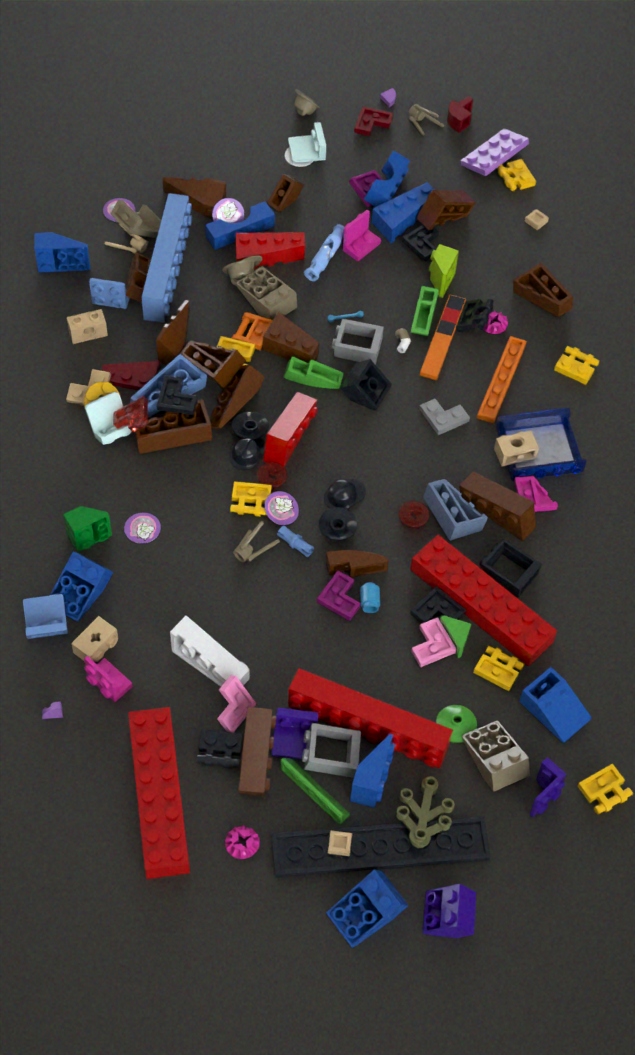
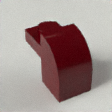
[447,96,473,133]

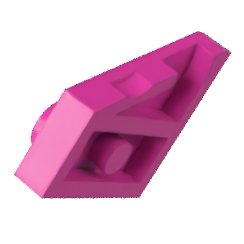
[514,476,558,512]

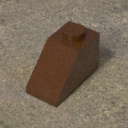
[267,174,304,212]

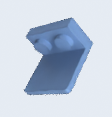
[89,278,130,309]
[23,594,68,639]

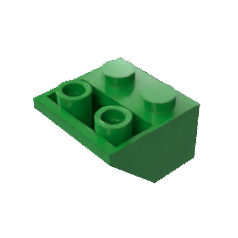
[63,506,112,552]

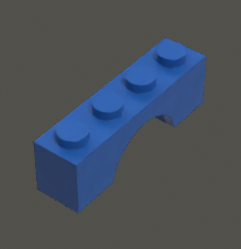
[364,150,410,207]
[205,201,275,250]

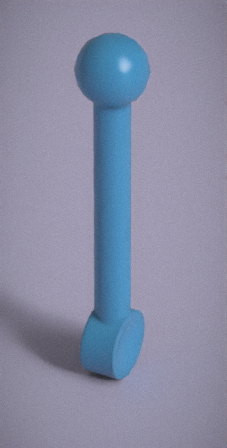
[328,311,364,322]

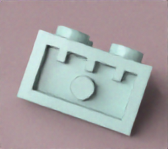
[288,122,326,163]

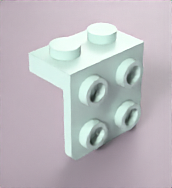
[85,392,135,445]

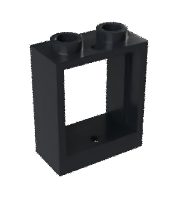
[479,539,542,598]

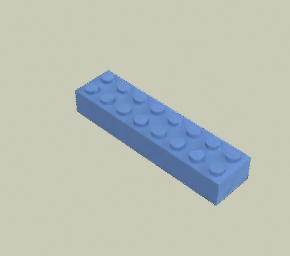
[142,193,192,323]

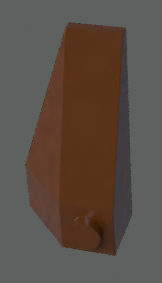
[156,300,190,365]
[210,365,265,429]

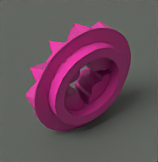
[483,310,508,334]
[225,825,259,859]

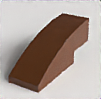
[126,252,151,303]
[326,550,389,578]

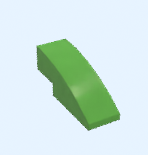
[411,286,439,336]
[283,357,344,389]

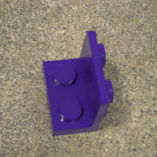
[271,707,319,760]
[530,757,566,817]

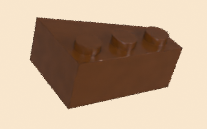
[417,190,476,230]
[513,263,573,317]
[263,312,319,363]
[180,341,246,388]

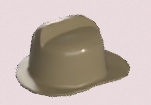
[294,89,320,116]
[223,255,262,285]

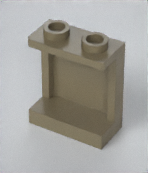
[110,199,161,238]

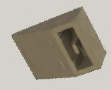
[235,266,297,320]
[462,720,530,792]

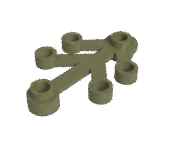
[396,776,455,848]

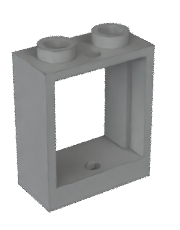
[332,319,384,365]
[302,723,361,778]

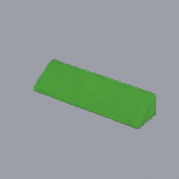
[281,758,350,824]

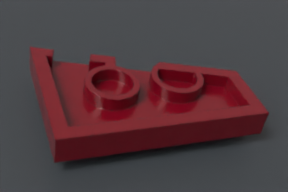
[101,361,160,391]

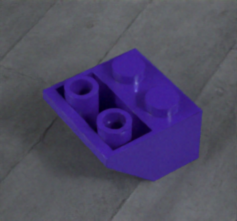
[423,884,476,938]

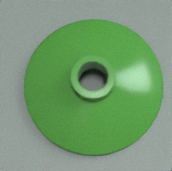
[436,705,477,743]

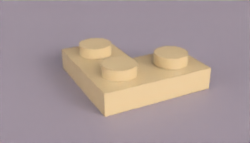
[66,369,111,405]

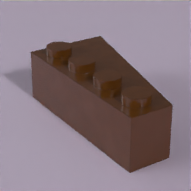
[134,399,212,454]
[459,472,536,542]
[239,707,276,796]

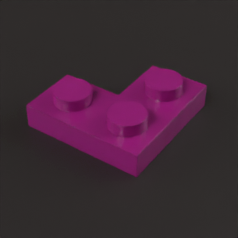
[349,170,383,207]
[317,571,361,621]

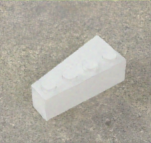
[170,616,249,686]

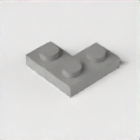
[419,399,470,435]

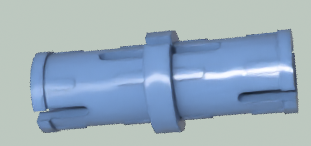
[277,526,314,557]

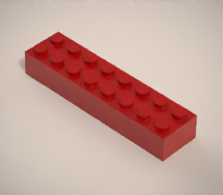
[410,535,557,667]
[288,668,453,768]
[128,707,190,879]

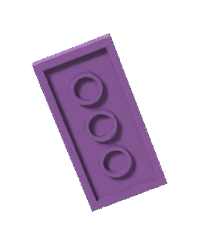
[461,129,529,176]

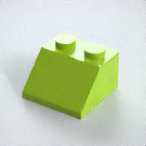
[429,244,459,298]

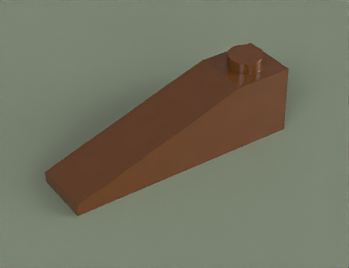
[162,177,226,218]

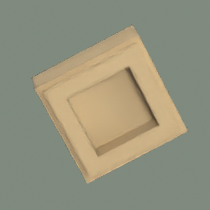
[525,209,549,230]
[328,831,352,856]

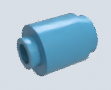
[360,582,380,613]

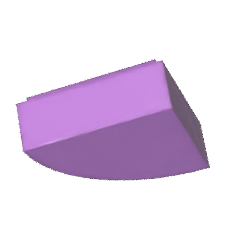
[380,88,396,107]
[42,701,63,719]

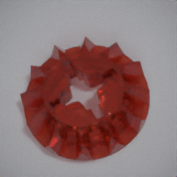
[257,462,287,489]
[399,501,429,529]

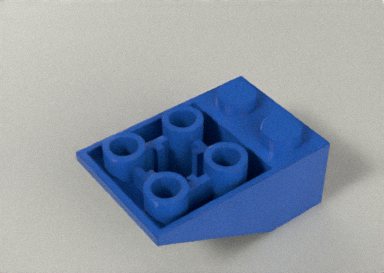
[35,232,91,272]
[49,551,113,622]
[519,667,592,744]
[350,734,395,808]
[326,870,409,948]

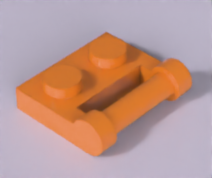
[231,312,273,350]

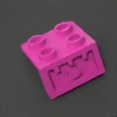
[343,210,381,261]
[84,656,133,702]

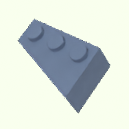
[423,479,488,540]

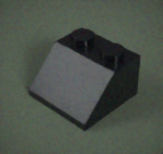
[340,359,392,410]

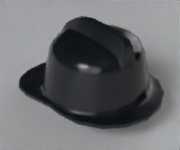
[230,437,266,470]
[324,479,366,509]

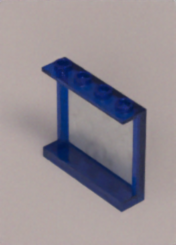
[496,408,586,481]

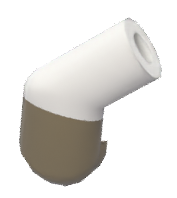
[395,328,411,353]

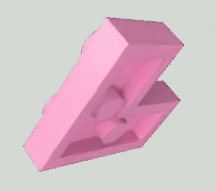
[411,617,456,668]
[217,675,257,733]

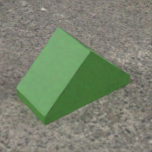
[440,615,471,658]

